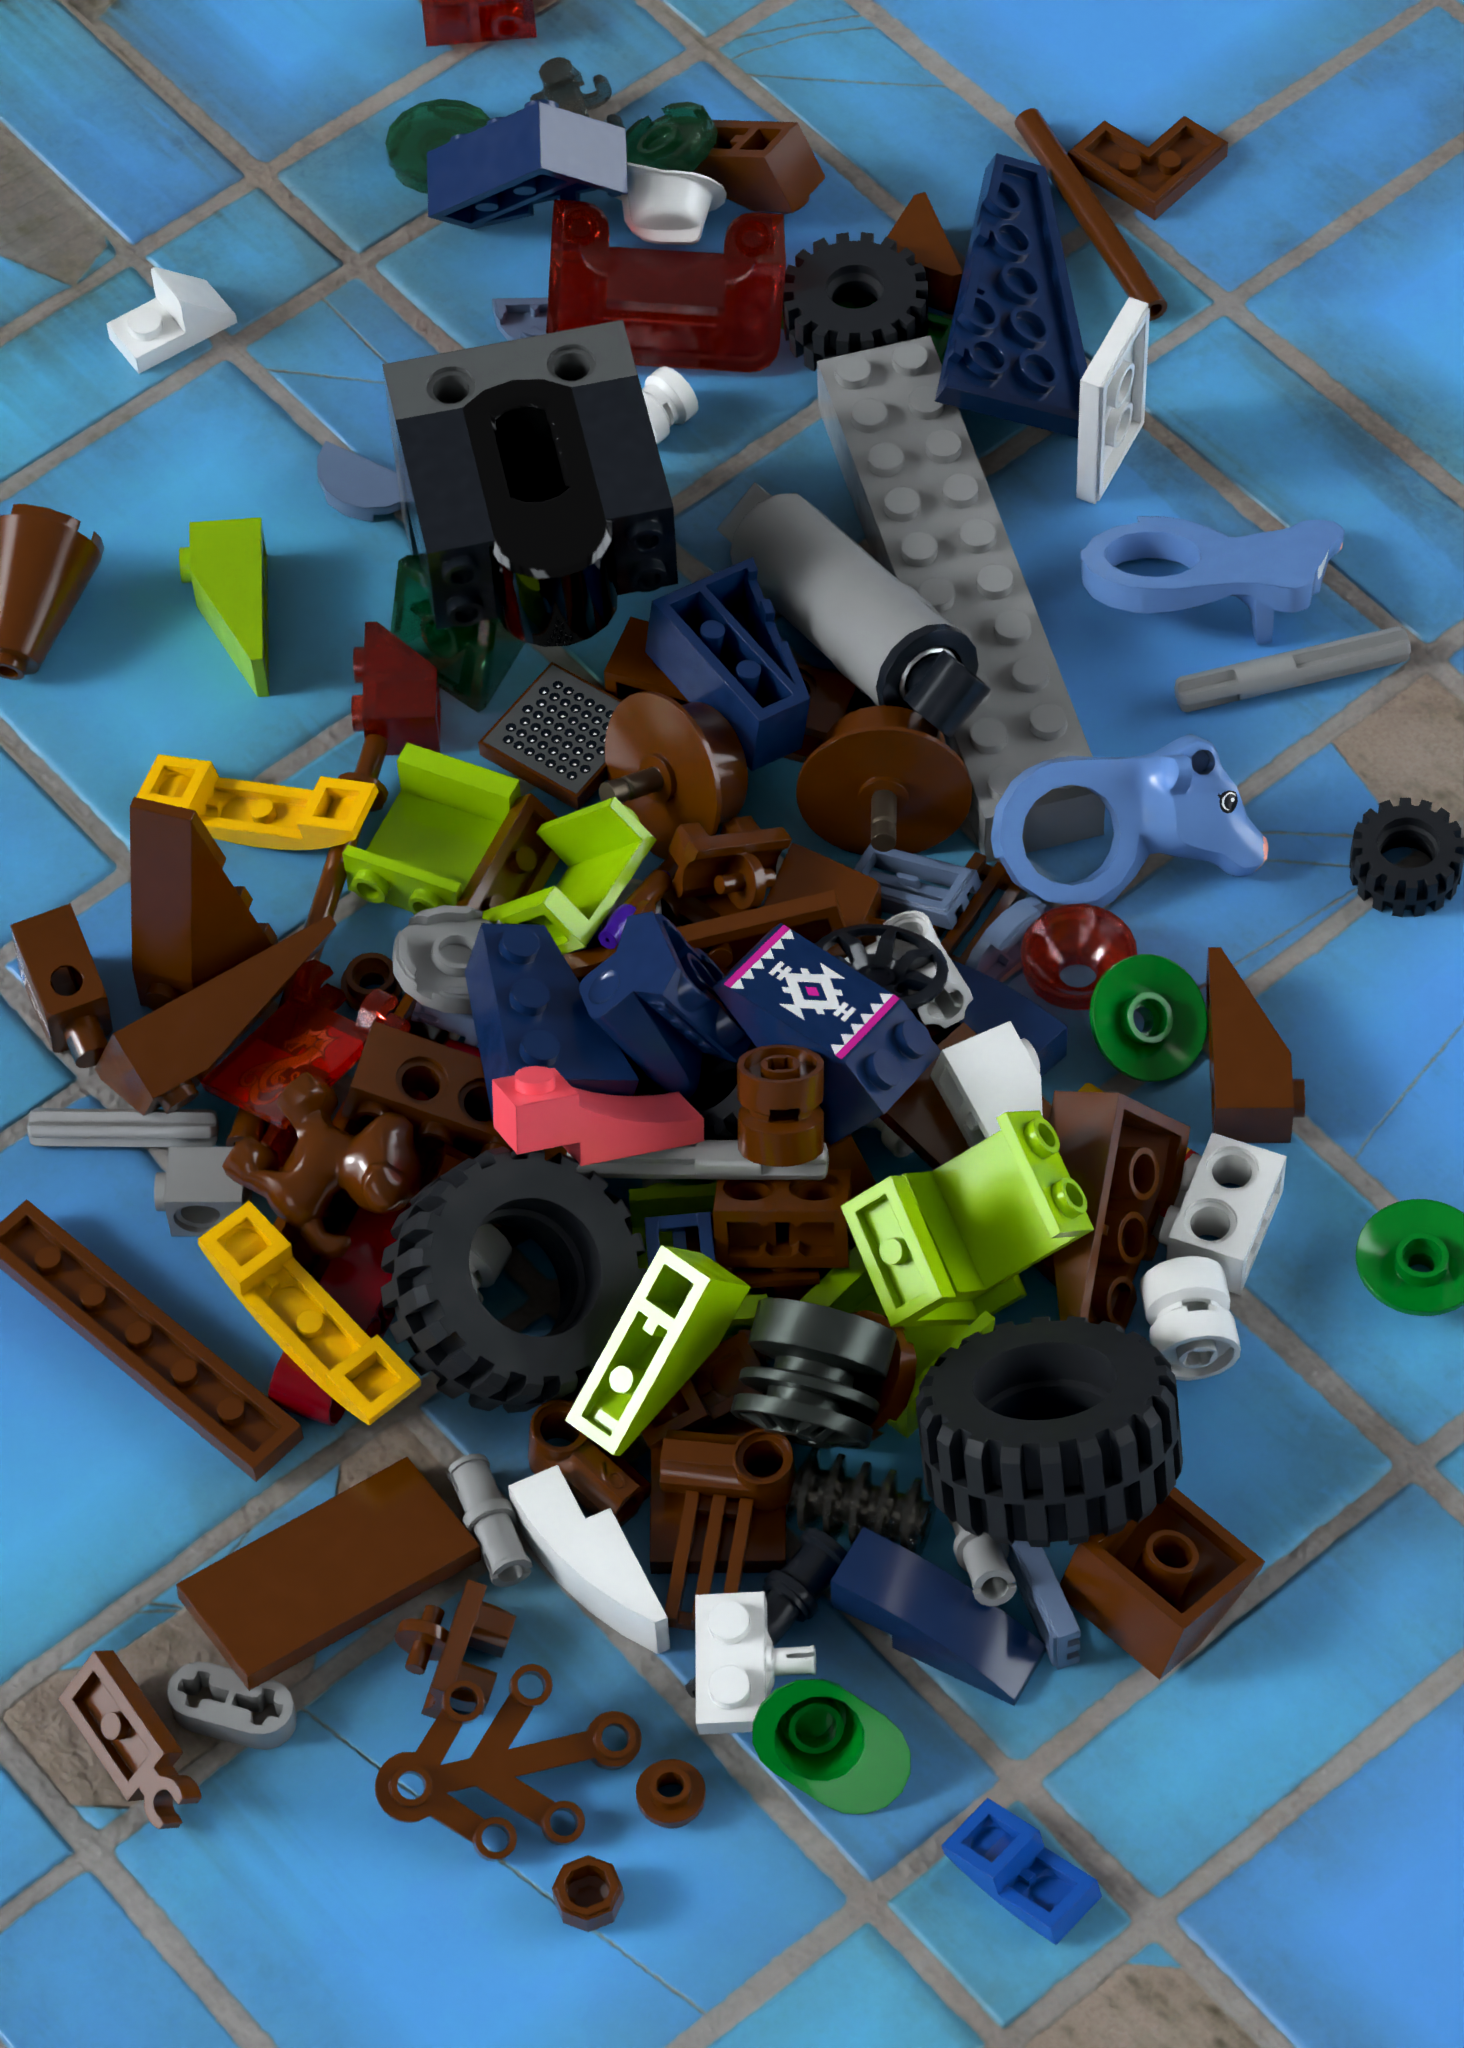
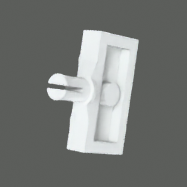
[695,1591,817,1735]

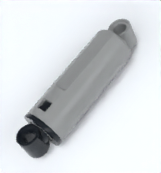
[717,482,991,738]

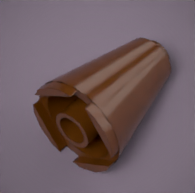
[0,504,104,680]

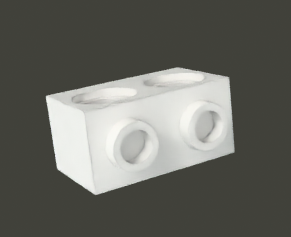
[1159,1133,1287,1295]

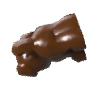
[222,1072,424,1260]

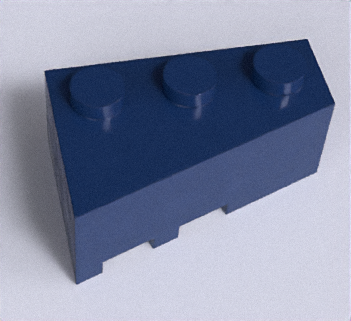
[427,99,628,230]
[645,557,810,772]
[465,923,639,1120]

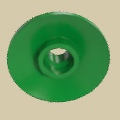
[1090,954,1207,1082]
[1355,1199,1464,1316]

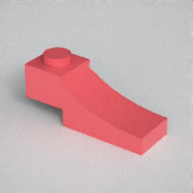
[492,1066,704,1166]

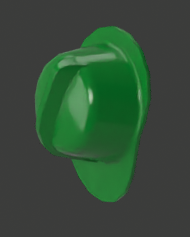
[752,1679,911,1814]

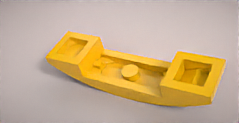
[136,754,379,850]
[197,1201,421,1426]

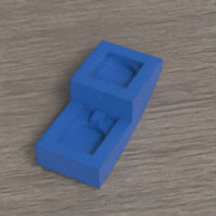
[941,1798,1102,1945]

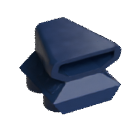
[579,911,752,1101]

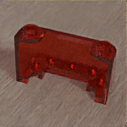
[546,199,786,372]

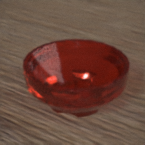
[1021,904,1137,1010]

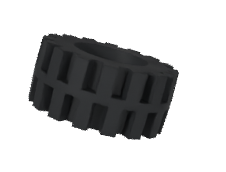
[1349,798,1464,917]

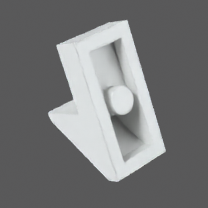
[106,267,237,374]

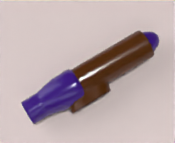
[598,869,672,949]

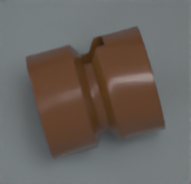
[737,1044,824,1167]

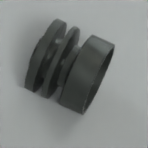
[730,1298,897,1449]

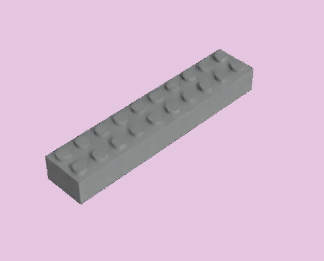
[817,335,1105,863]

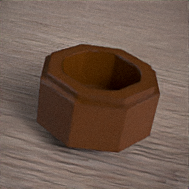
[552,1855,624,1932]

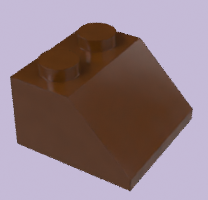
[1060,1487,1265,1680]

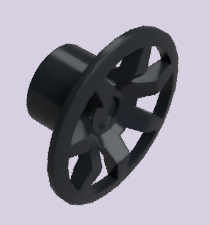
[815,924,949,1010]

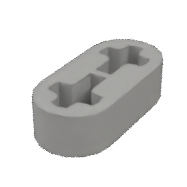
[167,1661,297,1750]

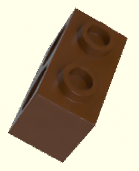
[713,1169,852,1268]

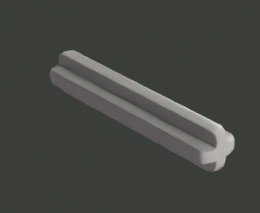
[27,1108,219,1147]

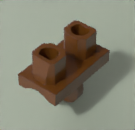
[668,815,792,909]
[394,1579,517,1719]

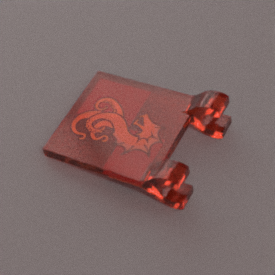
[201,959,411,1130]

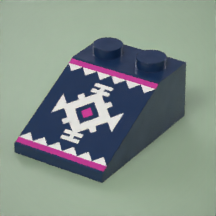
[712,923,941,1145]

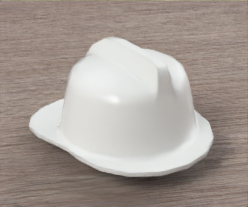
[605,162,727,245]

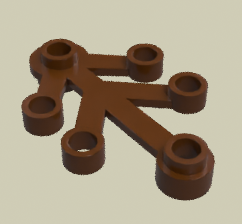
[375,1664,642,1862]

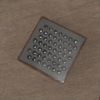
[478,662,622,810]

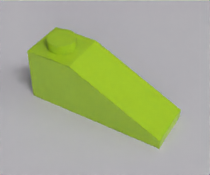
[179,517,269,697]
[565,1245,751,1456]

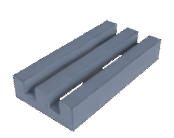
[853,843,982,930]
[1007,1540,1081,1670]

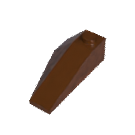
[130,797,278,1011]
[95,915,337,1116]
[1047,1091,1191,1332]

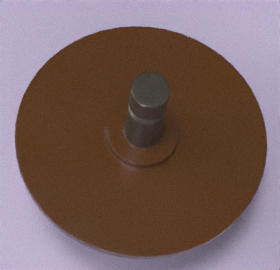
[599,691,748,860]
[796,705,972,855]

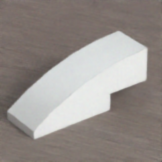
[508,1465,670,1654]

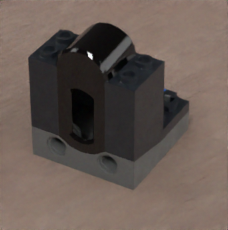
[382,320,678,647]

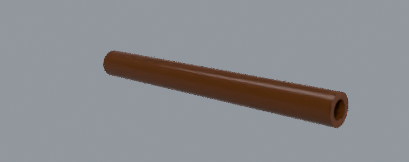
[1015,108,1167,321]

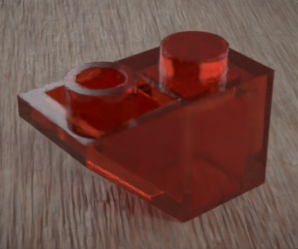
[421,0,537,46]
[351,622,442,755]

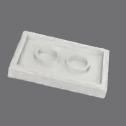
[1076,297,1150,504]

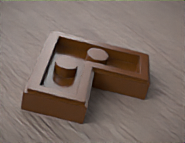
[1068,116,1228,220]

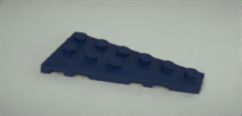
[935,153,1087,438]

